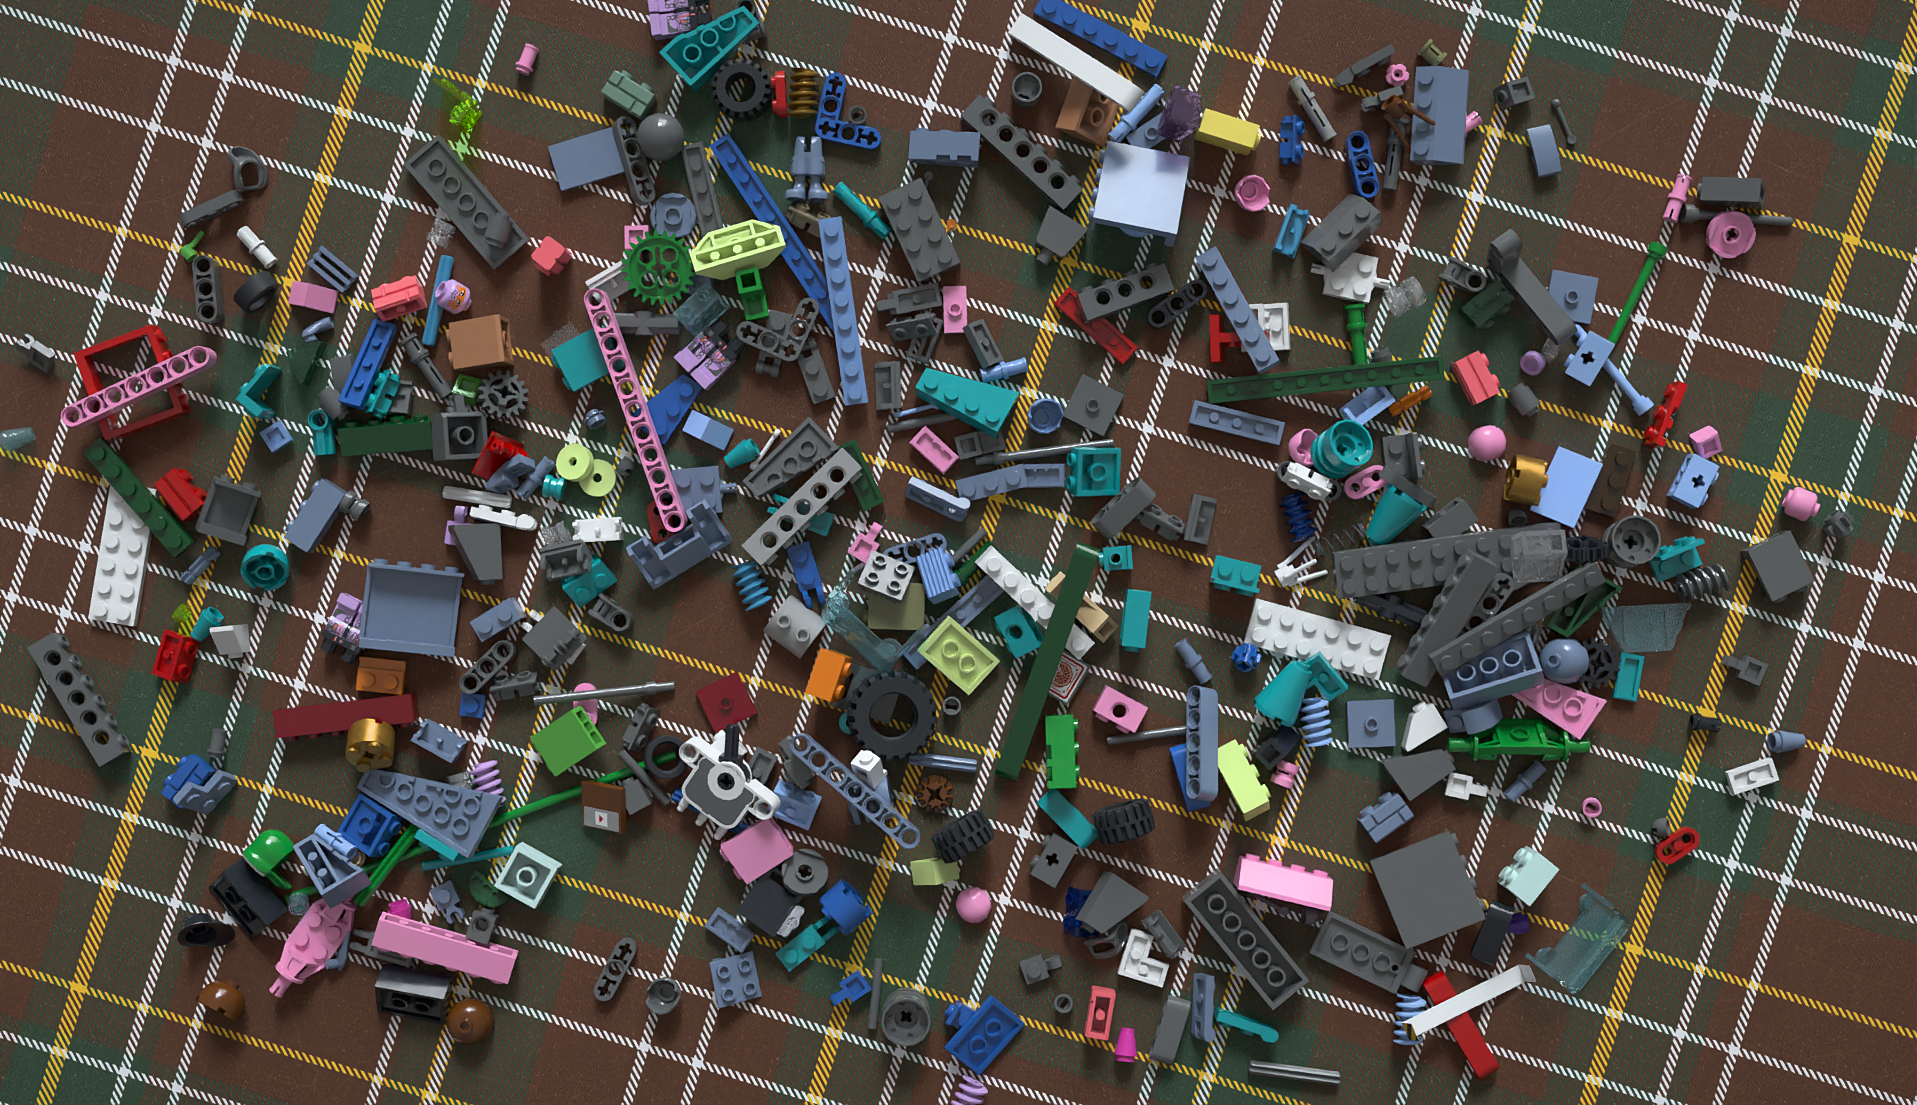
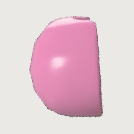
[1234,175,1270,212]
[1468,425,1506,461]
[1288,429,1318,467]
[956,887,992,923]

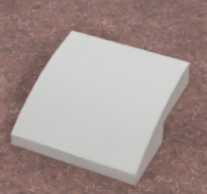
[1241,303,1291,352]

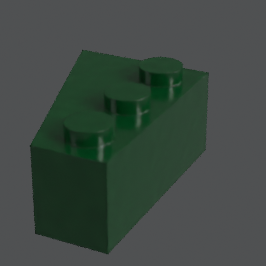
[1541,565,1623,638]

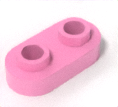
[1343,465,1387,499]
[573,683,598,725]

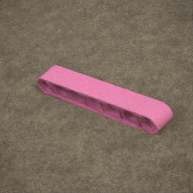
[61,346,217,428]

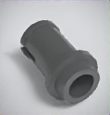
[206,728,228,758]

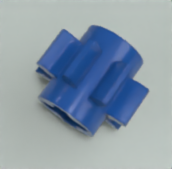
[1231,643,1262,672]

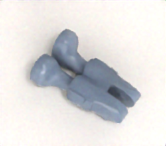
[785,136,828,203]

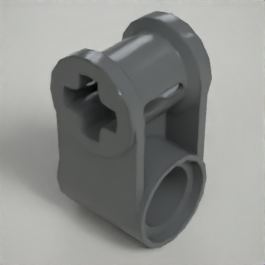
[735,0,768,45]
[1438,256,1486,294]
[588,593,634,631]

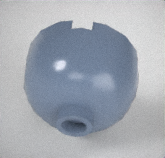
[1539,637,1589,684]

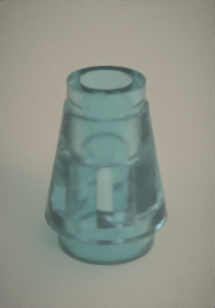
[0,427,36,452]

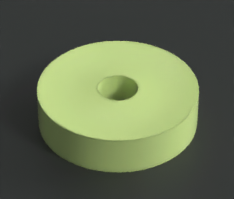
[556,443,594,482]
[579,459,617,497]

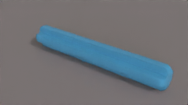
[422,255,454,346]

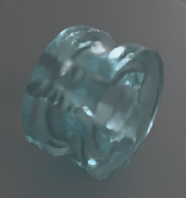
[287,893,310,915]

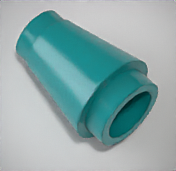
[724,438,760,469]
[191,607,224,642]

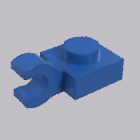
[830,969,871,1006]

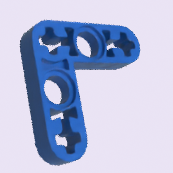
[815,72,881,151]

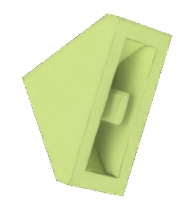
[910,857,959,885]

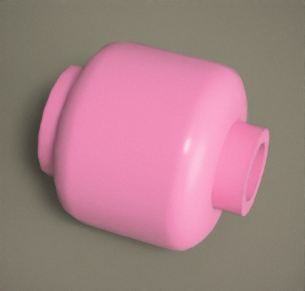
[1782,487,1820,521]

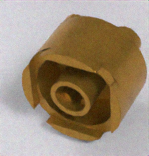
[1503,454,1548,506]
[345,719,396,773]

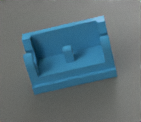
[1272,204,1310,259]

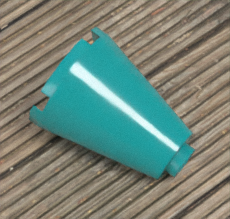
[1366,482,1427,546]
[1253,659,1312,727]

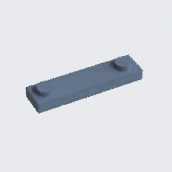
[1188,400,1285,446]

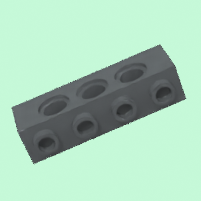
[1075,263,1174,324]

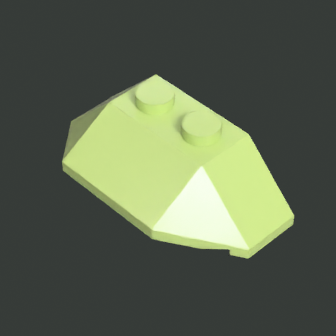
[690,220,786,280]

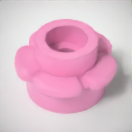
[1386,64,1409,87]

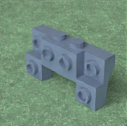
[626,499,733,590]

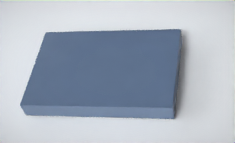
[548,127,625,192]

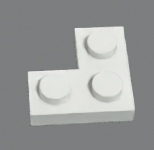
[1117,928,1169,987]

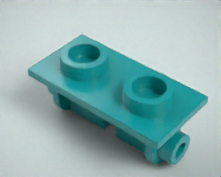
[364,369,401,419]

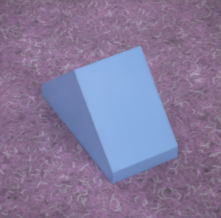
[682,410,734,451]

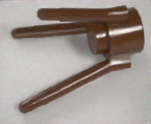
[1382,94,1436,153]

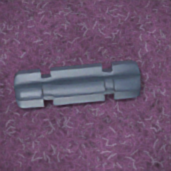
[181,546,220,585]

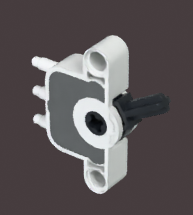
[677,724,781,840]

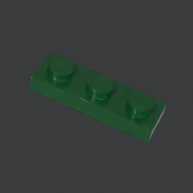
[838,439,885,512]

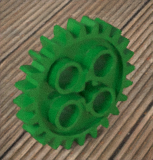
[621,229,697,306]

